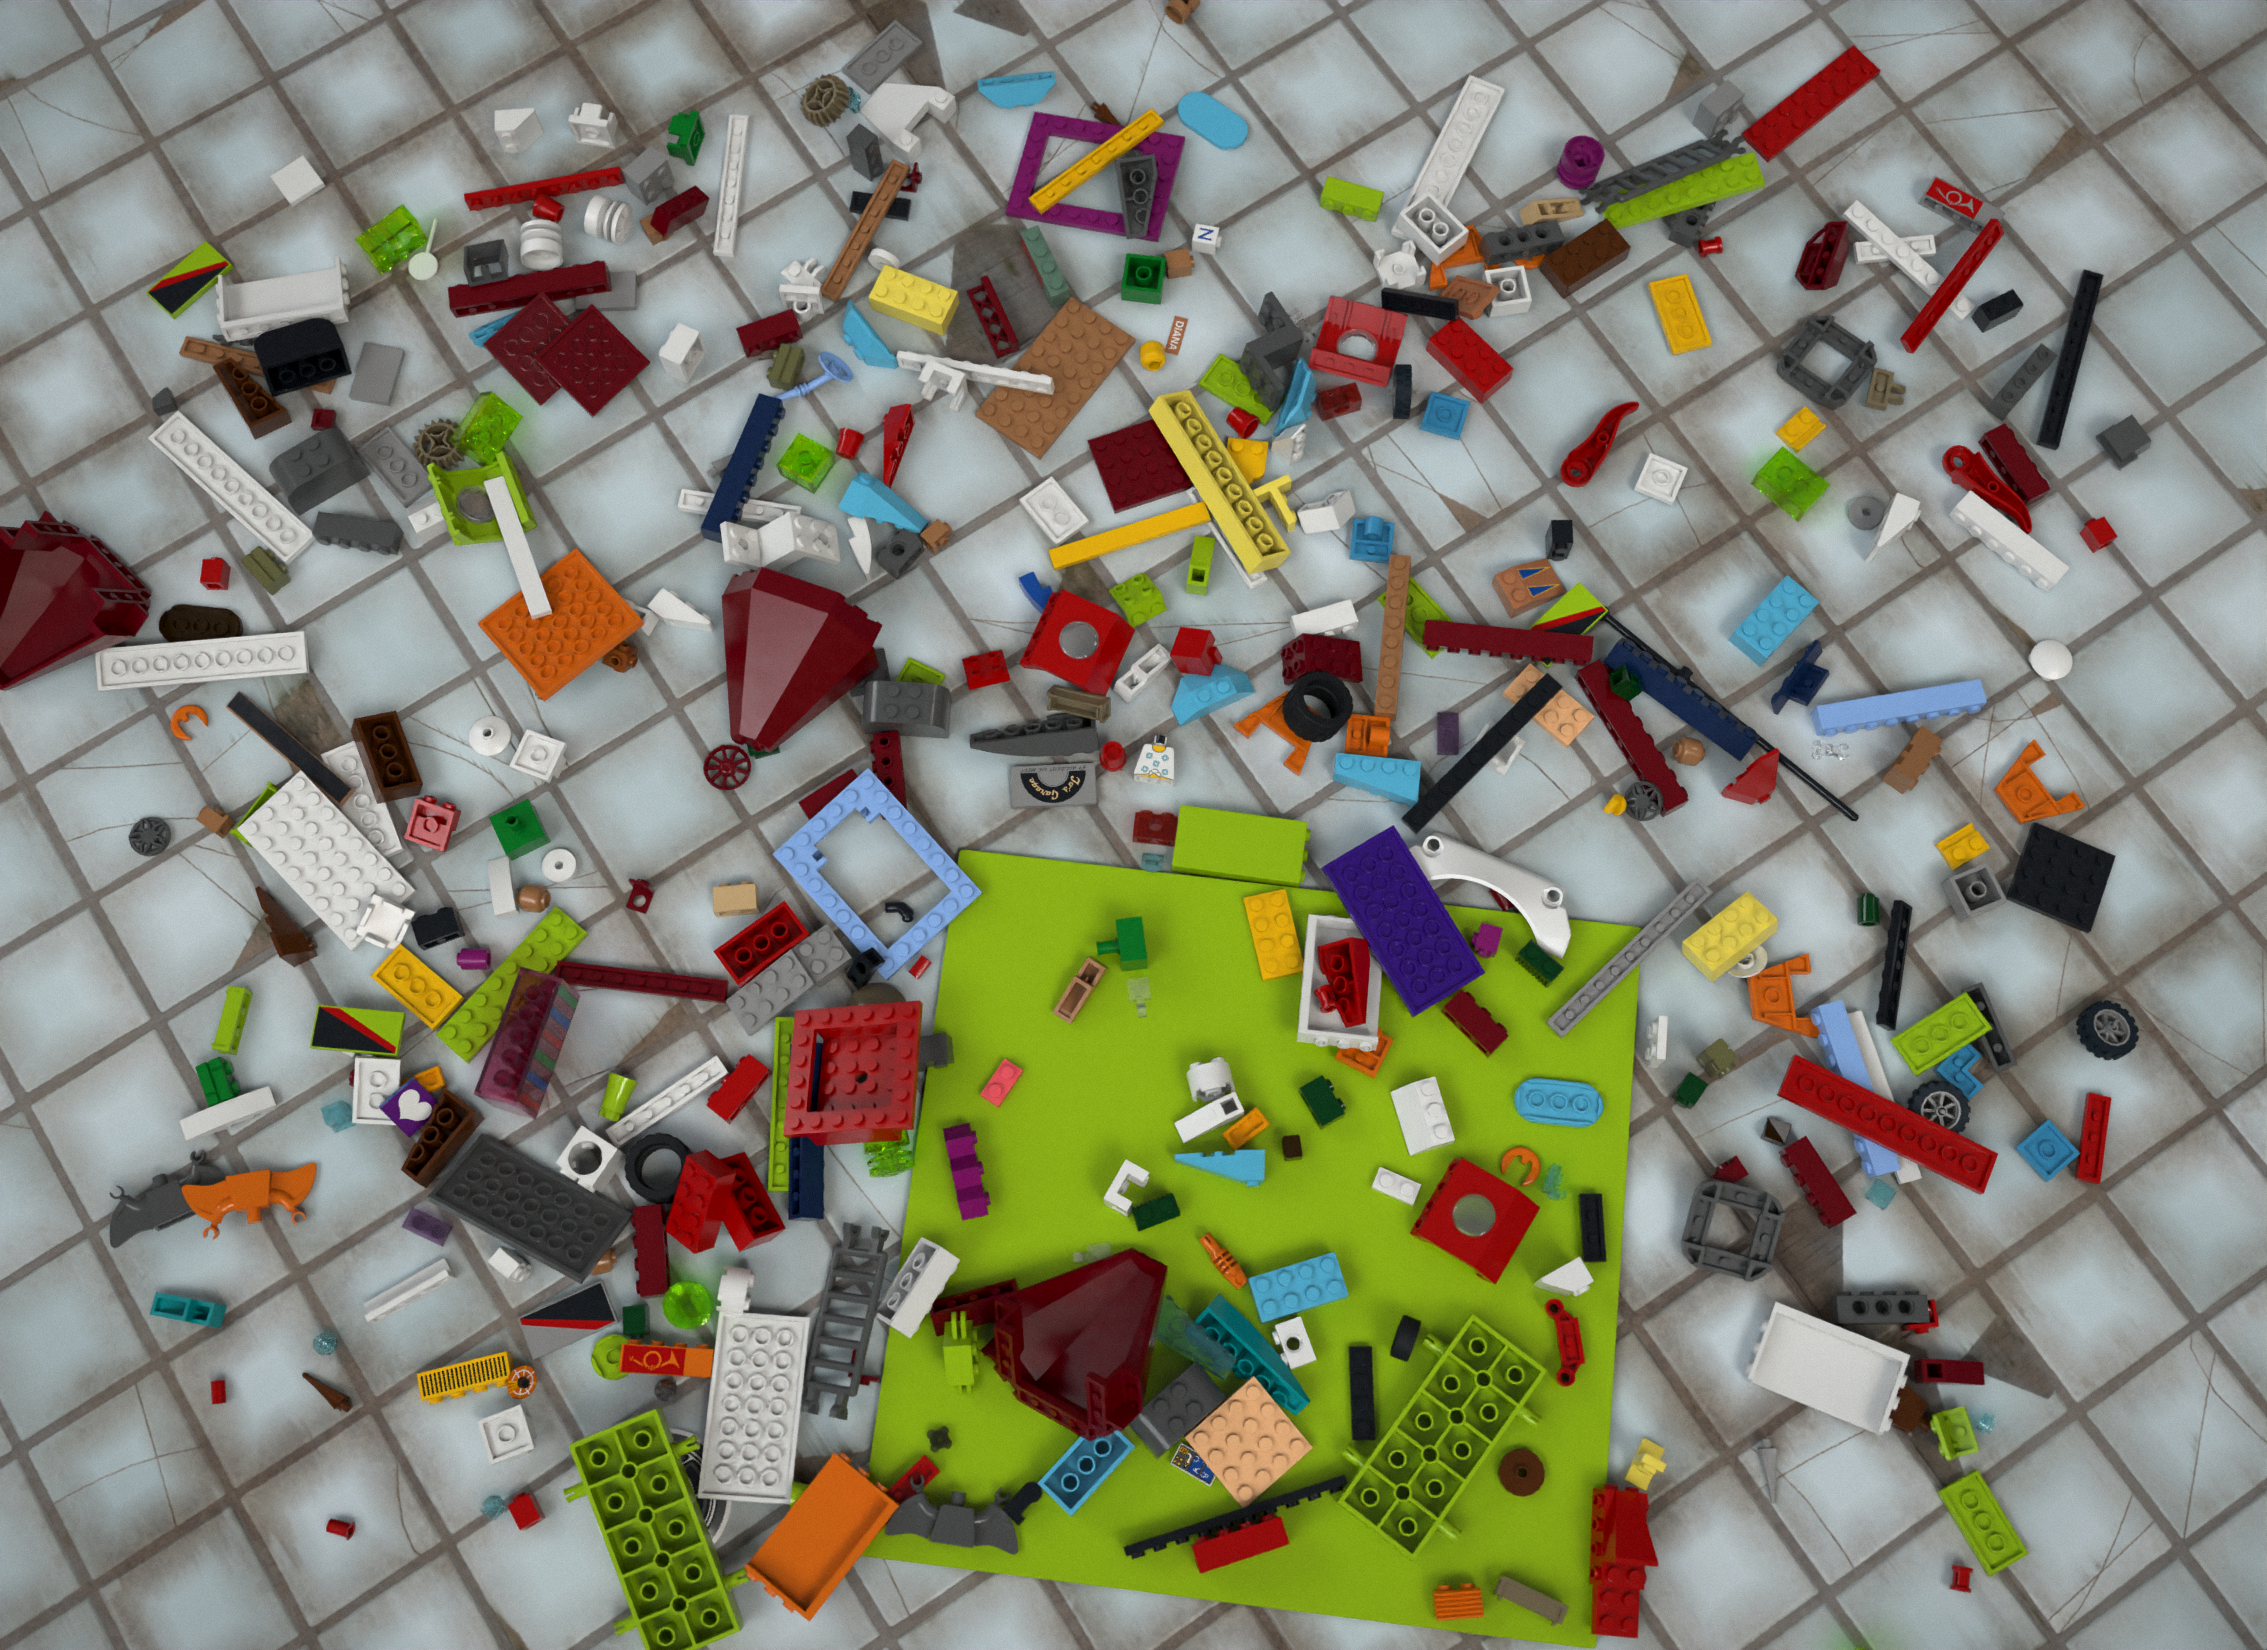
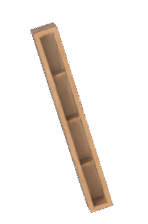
[1374,554,1411,721]

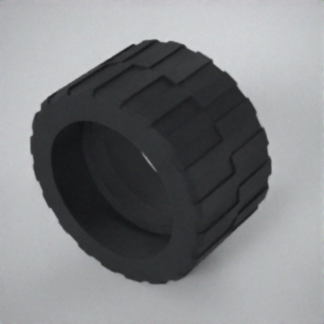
[1282,671,1353,743]
[624,1133,692,1204]

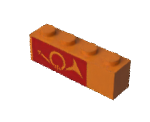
[619,1340,715,1379]

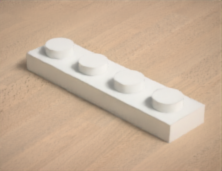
[1853,235,1936,264]

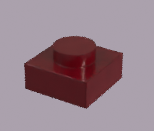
[311,408,337,431]

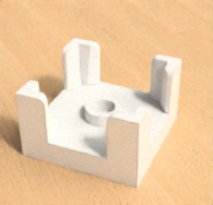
[1373,240,1427,291]
[918,359,968,412]
[1103,1159,1149,1218]

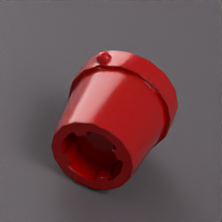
[532,193,565,223]
[1226,407,1260,439]
[835,428,865,460]
[1099,741,1126,772]

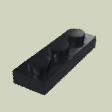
[850,191,912,221]
[1578,1194,1606,1263]

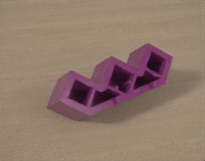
[943,1123,991,1221]

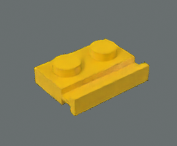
[1776,406,1826,454]
[1935,823,1990,871]

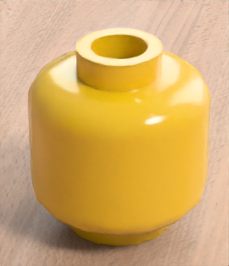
[1139,341,1166,371]

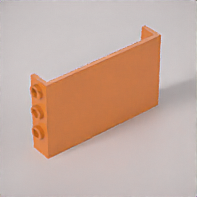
[744,1451,900,1622]

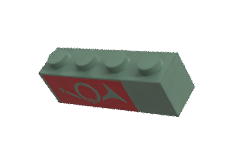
[1020,225,1070,309]

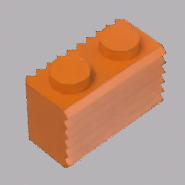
[1432,1583,1484,1621]

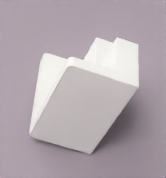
[1297,490,1356,534]

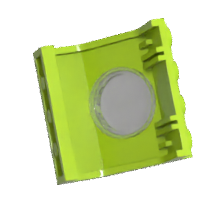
[426,451,538,546]

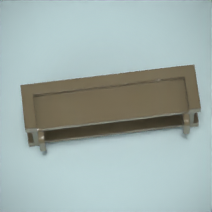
[1047,685,1111,724]
[1493,1575,1569,1627]

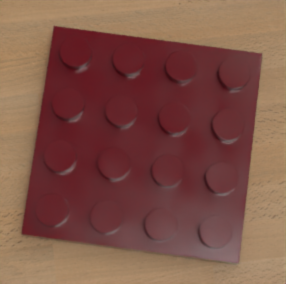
[482,291,571,406]
[534,304,650,418]
[1088,419,1191,514]

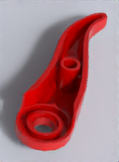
[1560,402,1639,488]
[1942,445,2032,535]

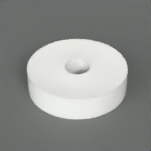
[868,248,900,271]
[542,849,578,884]

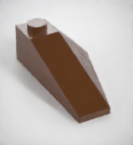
[255,887,318,967]

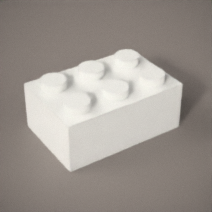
[1397,191,1469,266]

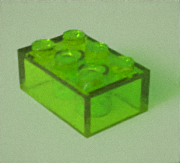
[354,204,428,275]
[449,391,523,466]
[1751,446,1830,522]

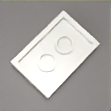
[1019,477,1089,547]
[352,1056,402,1125]

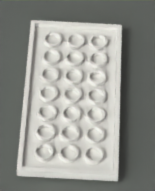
[237,770,417,951]
[697,1311,810,1505]

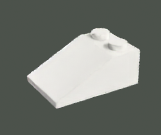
[1865,493,1921,563]

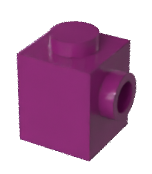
[1471,922,1503,959]

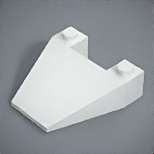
[860,83,957,165]

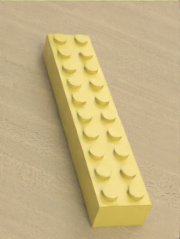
[1148,390,1291,575]

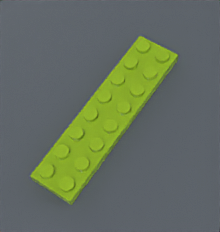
[1599,152,1765,230]
[435,906,589,1064]

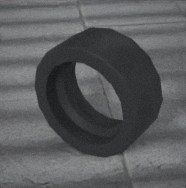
[1390,1315,1421,1362]

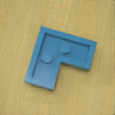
[1933,1043,1983,1101]

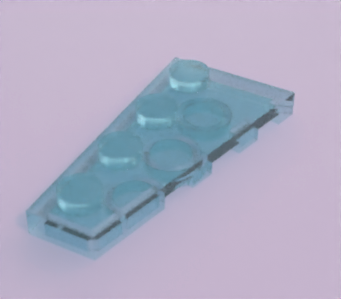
[1156,1294,1237,1381]

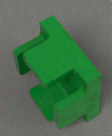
[667,110,706,166]

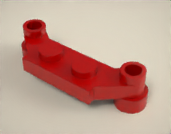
[1544,1299,1585,1387]

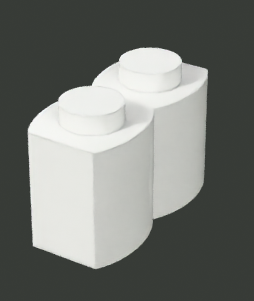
[488,1246,531,1283]

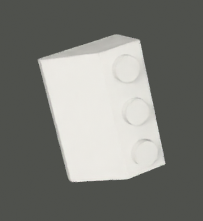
[1390,1076,1455,1156]

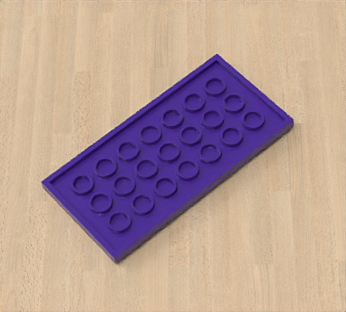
[1321,825,1485,1017]

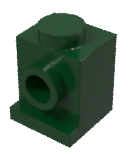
[1608,664,1643,702]

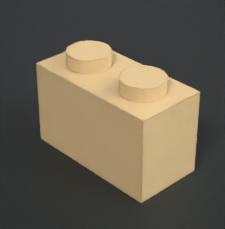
[712,881,760,918]

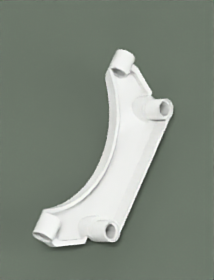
[1409,832,1572,959]

